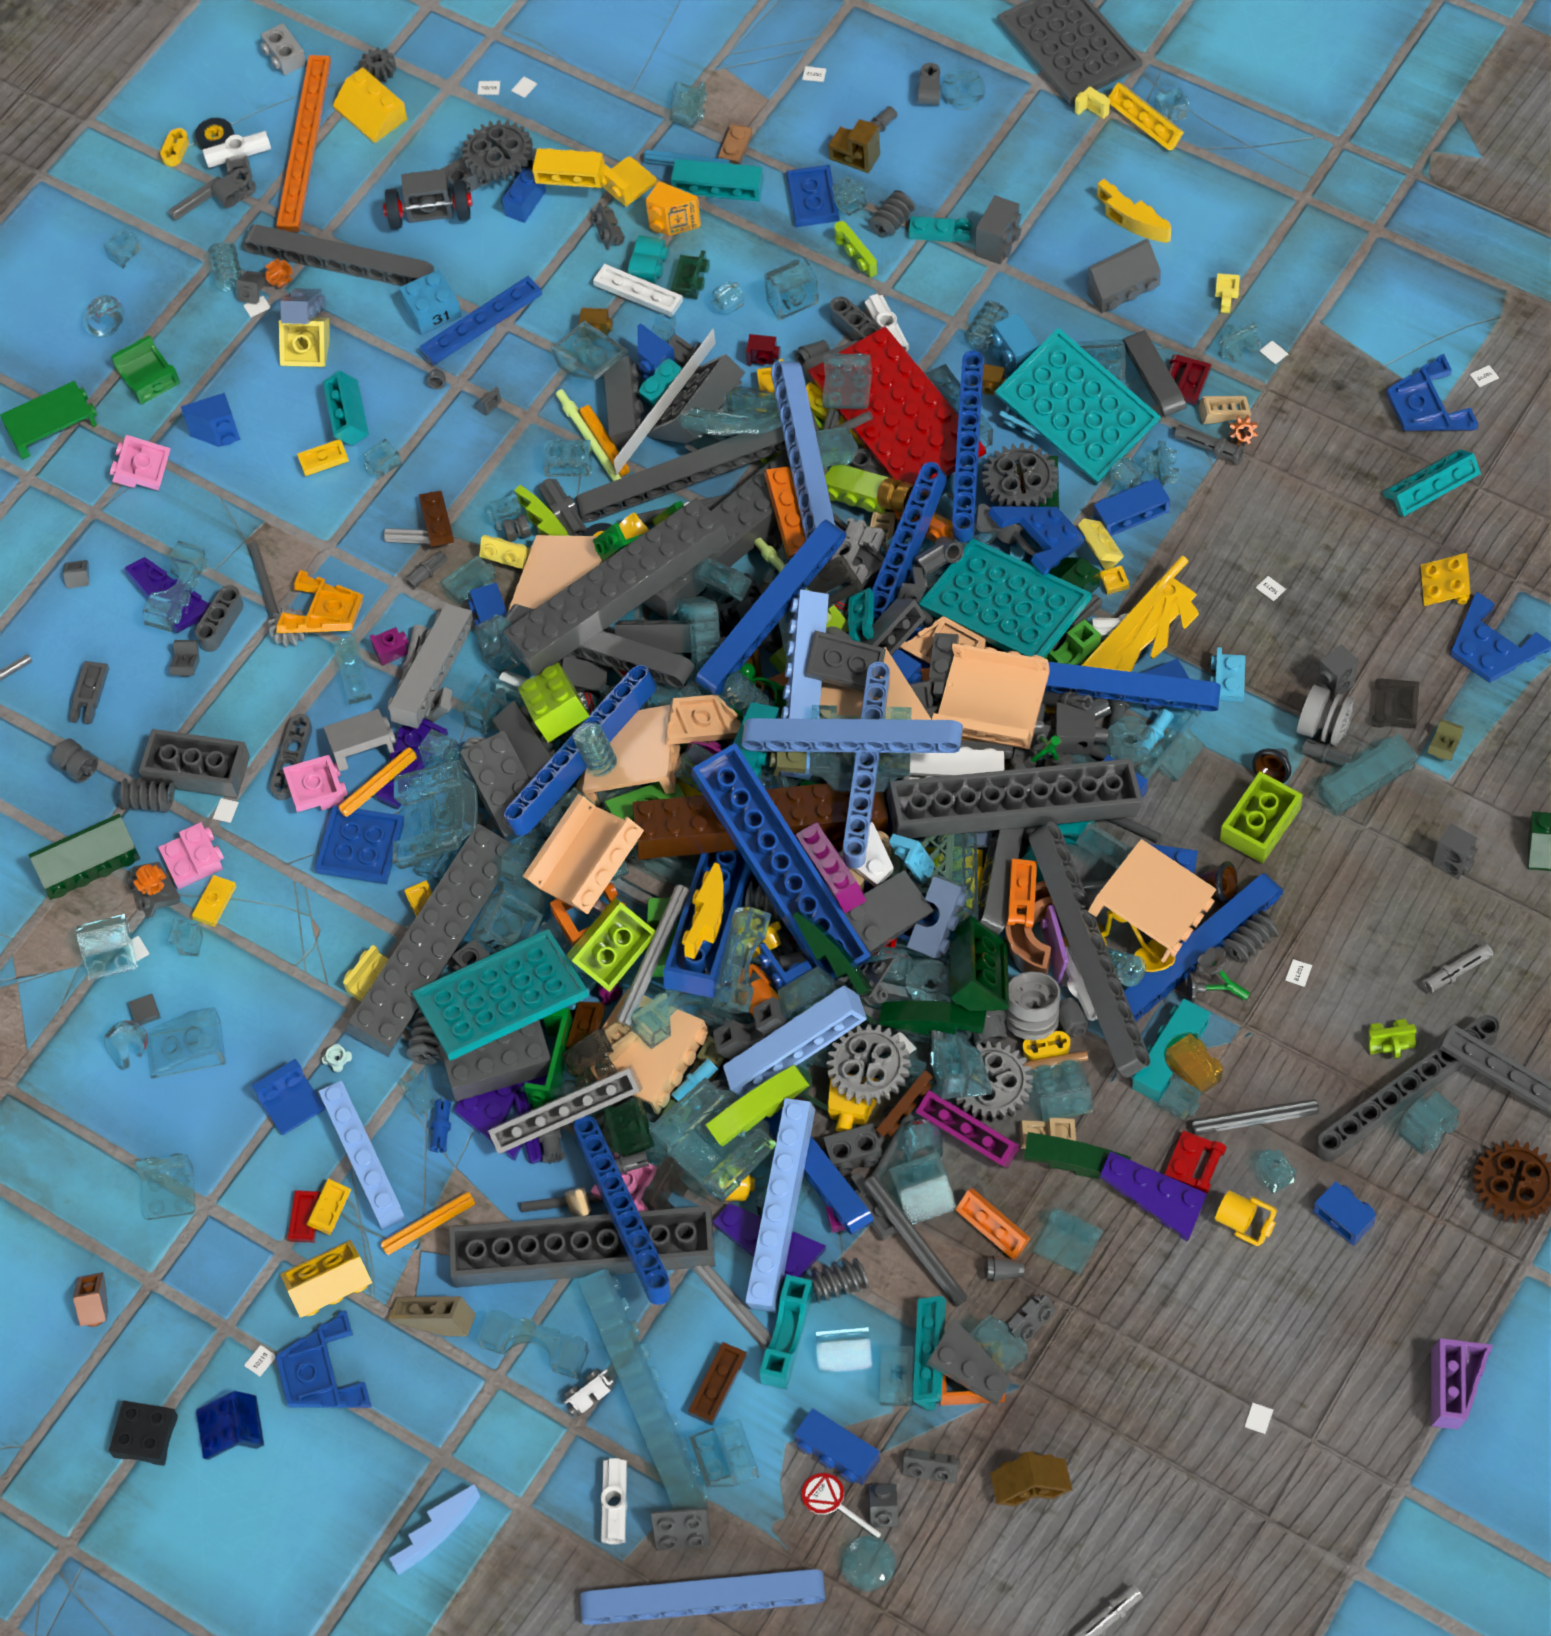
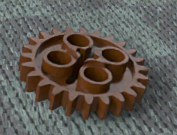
[1472,1140,1551,1224]

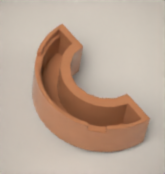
[1005,881,1058,975]

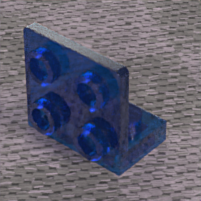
[196,1391,264,1460]

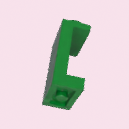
[111,335,180,405]

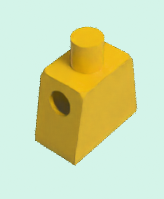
[828,1074,879,1133]

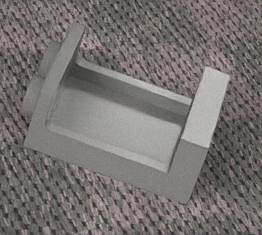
[324,709,396,771]

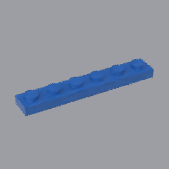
[419,276,542,366]

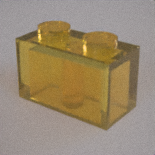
[1165,1033,1223,1098]

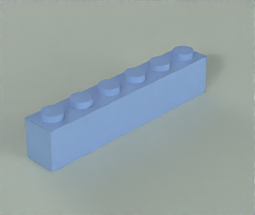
[723,986,867,1097]
[318,1080,405,1230]

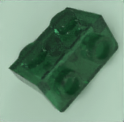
[670,250,710,299]
[604,1098,655,1156]

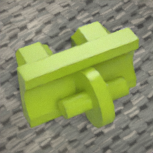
[1369,1019,1416,1059]

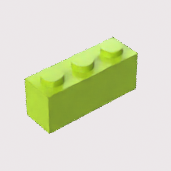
[825,462,889,514]

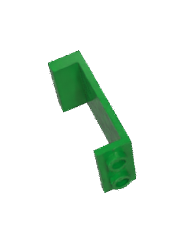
[0,380,97,460]
[592,501,684,562]
[524,1008,573,1109]

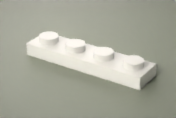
[593,264,683,317]

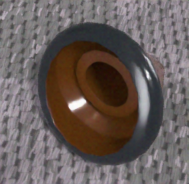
[1252,748,1292,783]
[1198,861,1238,903]

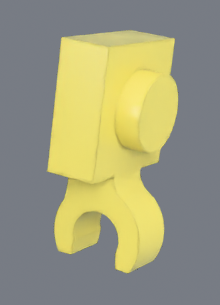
[1215,274,1240,313]

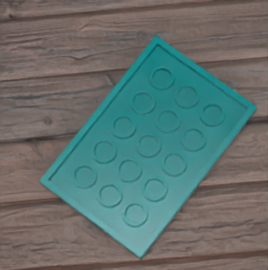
[995,327,1161,485]
[918,538,1092,658]
[412,929,589,1061]

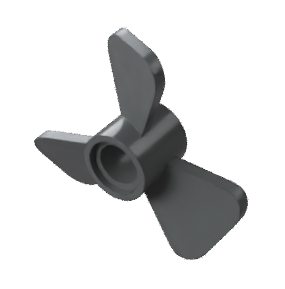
[975,504,1037,556]

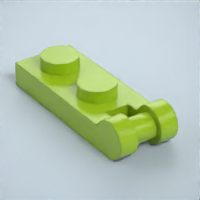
[834,221,877,278]

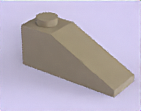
[388,1296,476,1336]

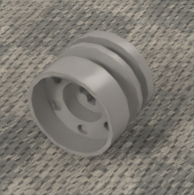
[1297,685,1354,747]
[1006,972,1061,1040]

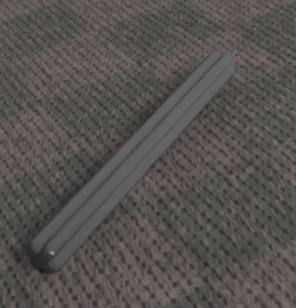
[864,1175,967,1306]

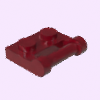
[1169,354,1212,405]

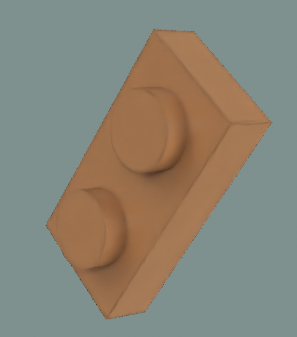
[718,124,753,165]

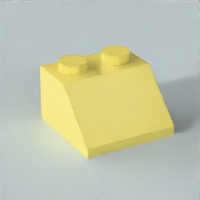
[279,317,330,367]

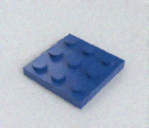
[315,805,405,884]

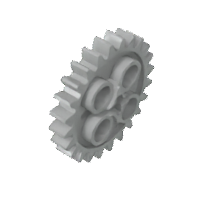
[827,1024,911,1105]
[950,1041,1033,1122]

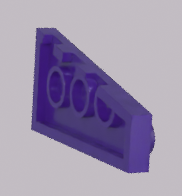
[713,1203,826,1281]

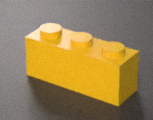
[532,148,605,188]

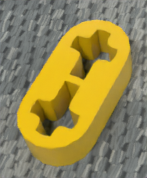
[160,128,189,167]
[1023,1031,1071,1061]

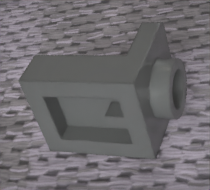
[237,271,268,304]

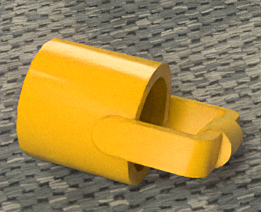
[1215,1190,1277,1246]

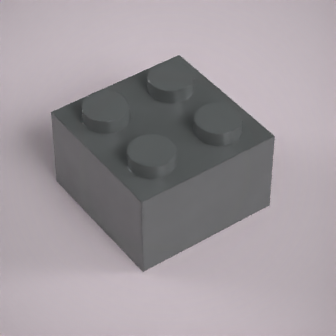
[976,195,1022,265]

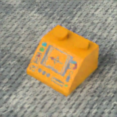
[646,181,701,236]

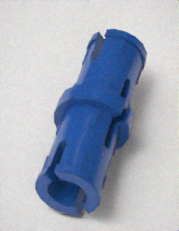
[430,1099,451,1153]

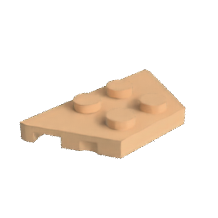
[900,616,986,665]
[665,695,742,745]

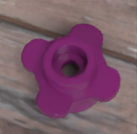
[598,980,623,1005]

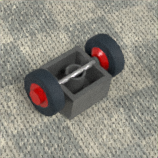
[383,169,473,229]

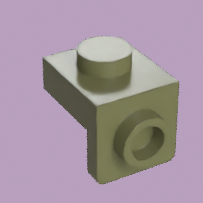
[1427,719,1464,761]
[769,751,807,776]

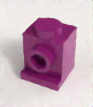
[369,627,409,666]

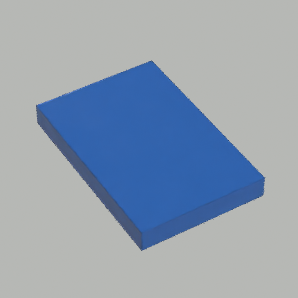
[786,164,840,227]

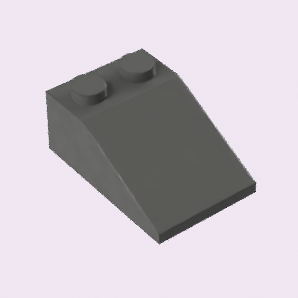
[845,870,934,955]

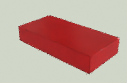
[288,1190,321,1243]

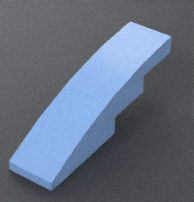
[389,1484,480,1575]

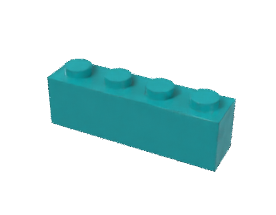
[671,159,764,202]
[733,702,781,780]

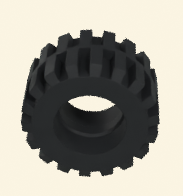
[700,572,762,635]

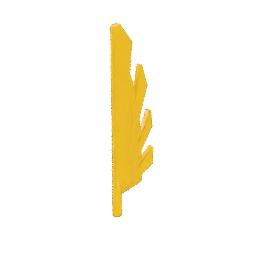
[1045,556,1199,715]

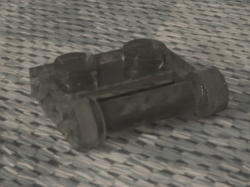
[807,555,864,607]
[1372,678,1419,729]

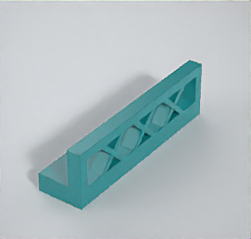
[1382,449,1481,516]
[913,1296,946,1411]

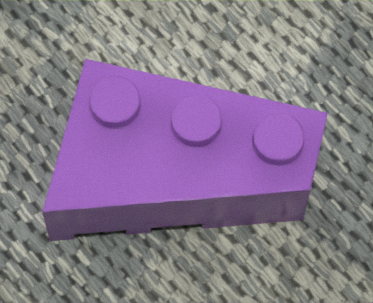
[1431,1338,1493,1430]

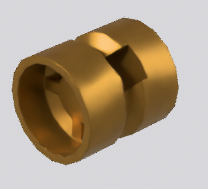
[877,478,914,513]

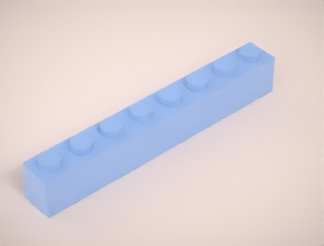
[780,589,829,780]
[746,1098,815,1313]

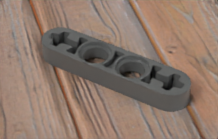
[270,714,312,801]

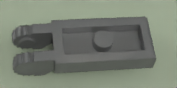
[70,661,109,724]

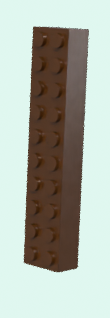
[632,778,888,860]

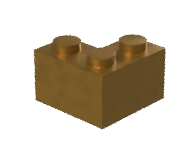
[828,119,880,174]
[990,1451,1072,1506]

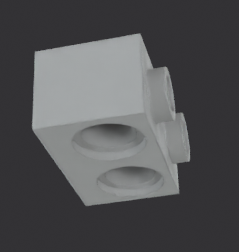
[261,23,307,76]

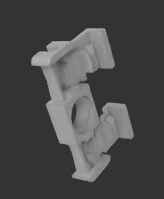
[820,518,886,589]

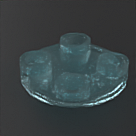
[841,1536,896,1592]

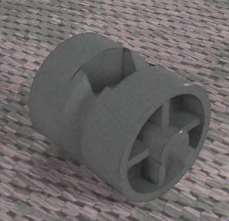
[52,738,98,783]

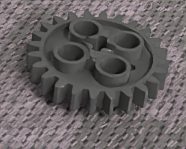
[461,120,534,181]
[982,443,1058,507]

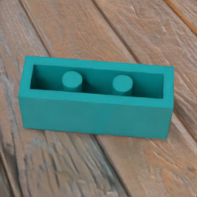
[323,370,369,446]

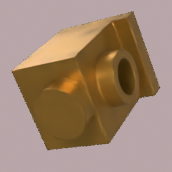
[578,308,613,340]
[972,364,1008,395]

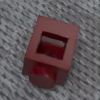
[746,334,781,366]

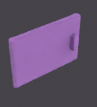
[1040,905,1068,984]

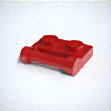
[1164,1130,1227,1193]

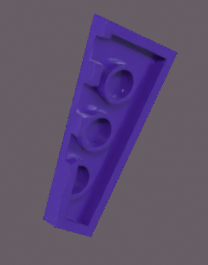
[125,557,211,633]
[376,719,448,809]
[1100,1151,1207,1242]

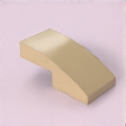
[1019,1118,1076,1148]

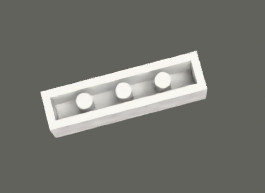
[902,747,1004,780]

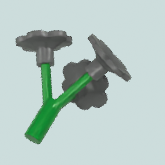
[1011,720,1074,770]
[1187,947,1250,1003]

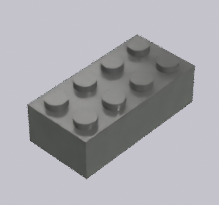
[139,729,250,798]
[460,730,549,842]
[440,1020,551,1102]

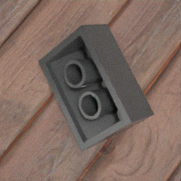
[1088,238,1161,313]

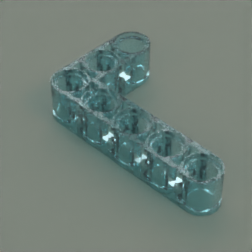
[677,596,723,700]

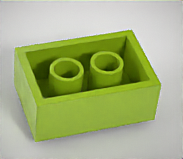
[518,662,590,743]
[1220,772,1303,864]
[566,897,656,992]

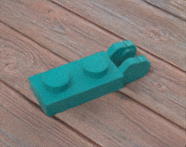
[908,216,973,242]
[848,588,874,642]

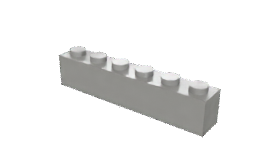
[388,604,473,729]
[488,1065,643,1154]

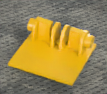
[1421,553,1471,606]

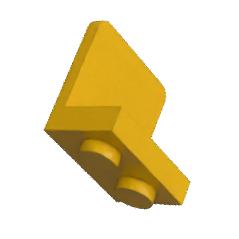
[601,156,657,207]

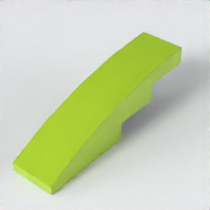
[514,485,569,536]
[706,1065,809,1146]

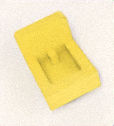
[1075,87,1110,119]

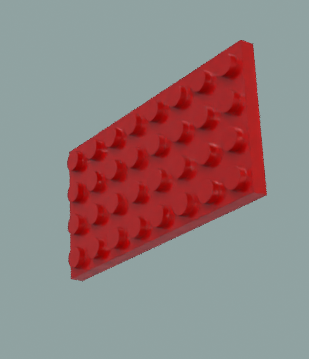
[808,326,986,484]

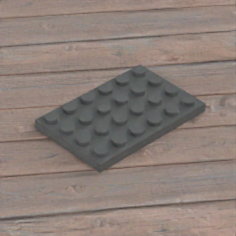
[998,0,1143,104]

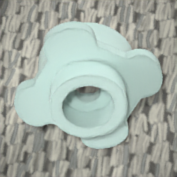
[322,1044,352,1072]

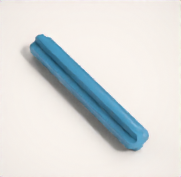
[644,149,730,166]

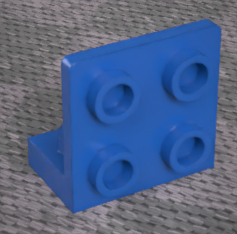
[758,942,814,1005]
[252,1058,325,1135]

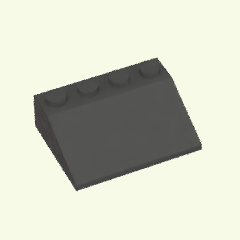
[647,354,745,444]

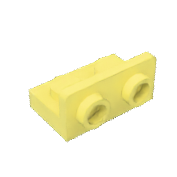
[1078,519,1124,570]
[479,535,530,569]
[343,945,389,1002]

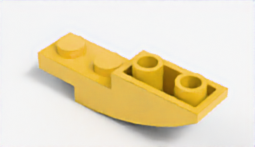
[1097,179,1172,243]
[682,863,724,959]

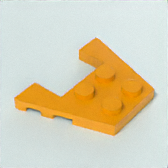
[277,570,363,633]

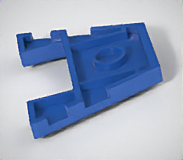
[1386,354,1478,431]
[988,506,1085,575]
[1451,592,1551,683]
[275,1310,372,1408]

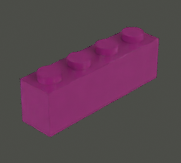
[795,822,866,914]
[916,1090,1021,1168]

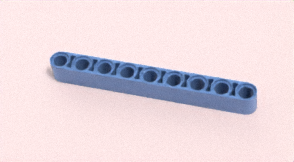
[771,361,838,555]
[843,661,890,869]
[742,718,963,753]
[580,1570,826,1625]

